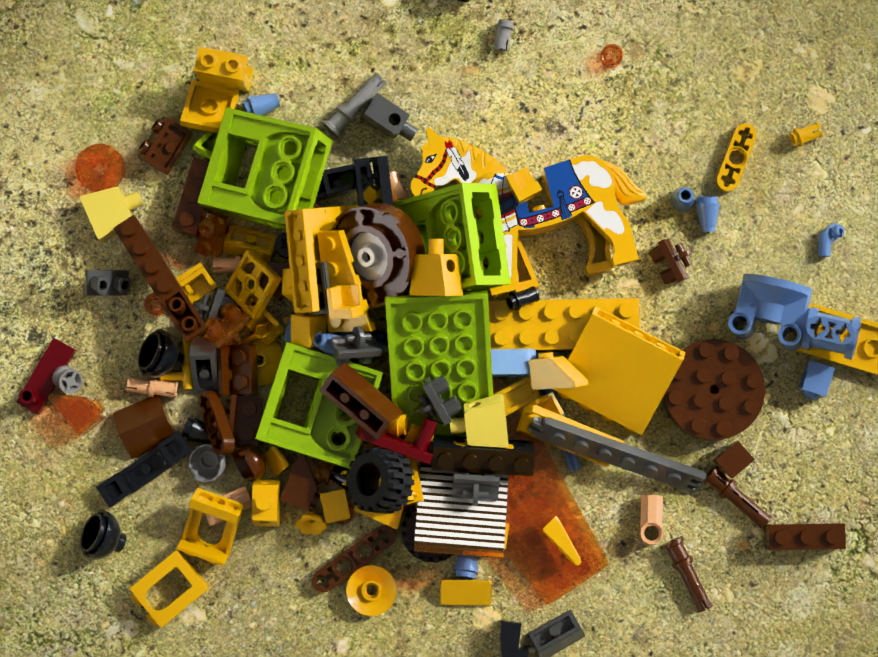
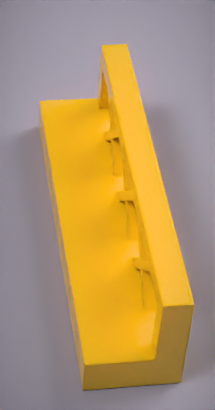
[516,404,624,467]

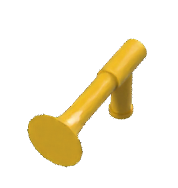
[160,339,194,389]

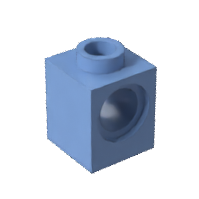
[798,361,835,401]

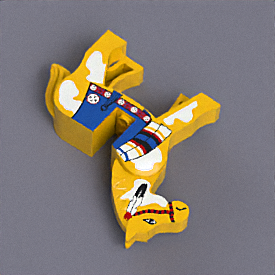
[411,127,647,298]

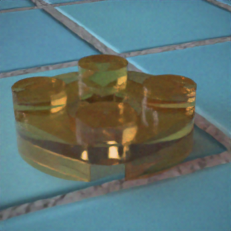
[75,144,126,192]

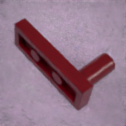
[16,337,77,415]
[356,417,438,464]

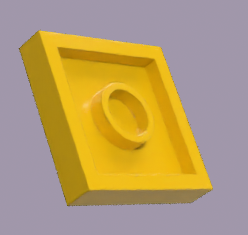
[180,80,240,133]

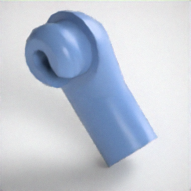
[818,224,845,257]

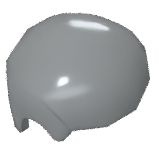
[188,443,226,483]

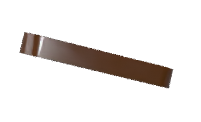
[312,525,396,592]

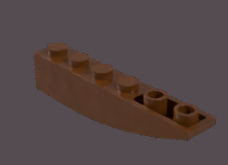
[113,215,208,343]

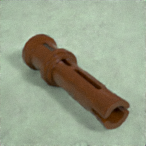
[703,465,772,528]
[662,536,713,613]

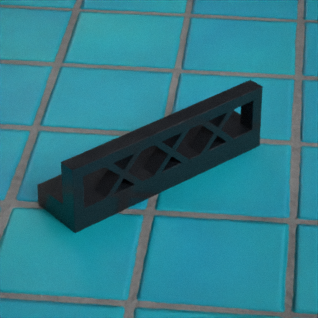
[352,156,393,207]

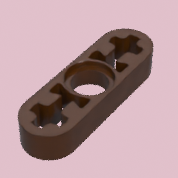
[198,390,235,455]

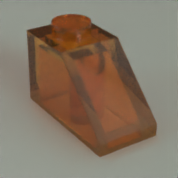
[47,394,106,436]

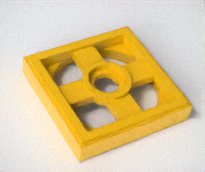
[224,249,282,320]

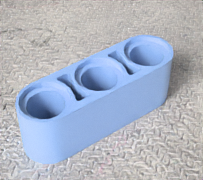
[491,349,536,377]

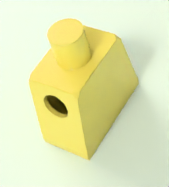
[80,187,144,243]
[450,394,509,448]

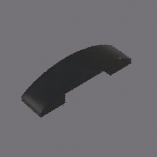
[96,431,193,508]

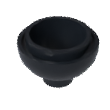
[138,329,184,378]
[80,510,126,560]

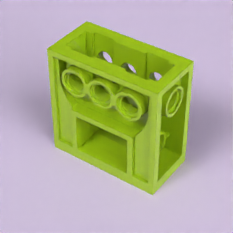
[197,107,333,231]
[393,183,510,295]
[255,342,385,469]

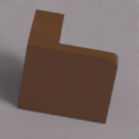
[712,441,755,478]

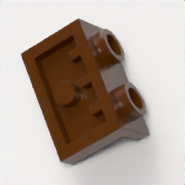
[138,116,193,175]
[217,344,258,396]
[226,394,264,448]

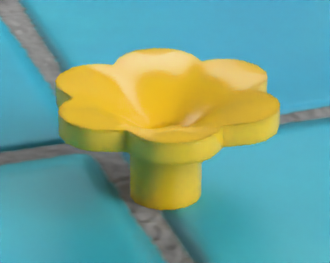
[295,511,328,535]

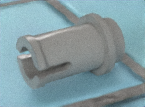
[493,19,515,52]

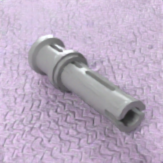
[322,72,387,138]

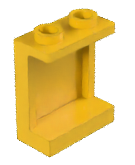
[194,47,254,93]

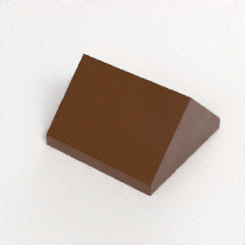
[113,395,175,459]

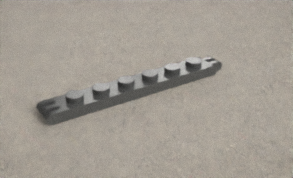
[527,417,707,493]

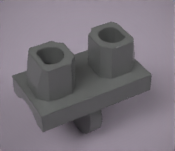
[83,270,131,296]
[193,288,236,334]
[330,327,382,366]
[416,375,461,425]
[452,472,500,506]

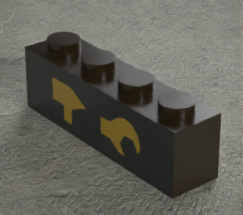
[431,435,535,476]

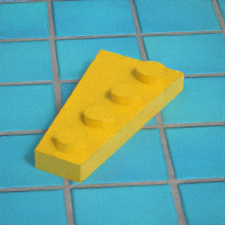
[317,230,376,332]

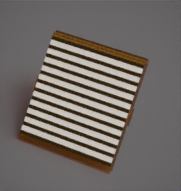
[414,461,509,559]

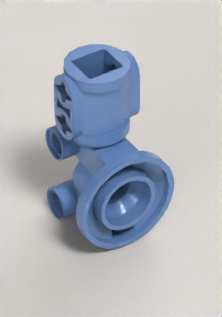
[728,274,862,360]

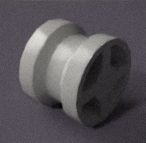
[52,365,83,394]

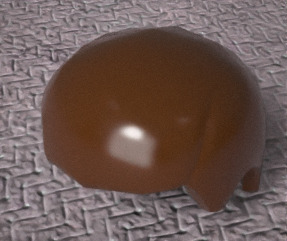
[232,444,266,482]

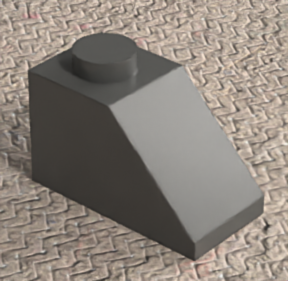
[189,336,219,394]

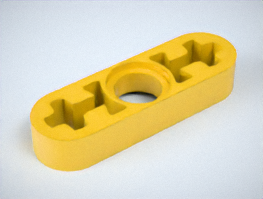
[716,123,757,193]

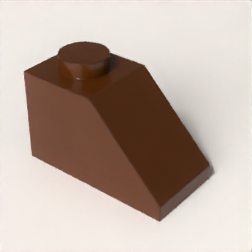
[279,453,320,512]

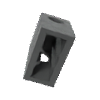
[359,93,418,141]

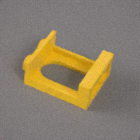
[176,488,245,566]
[129,550,211,628]

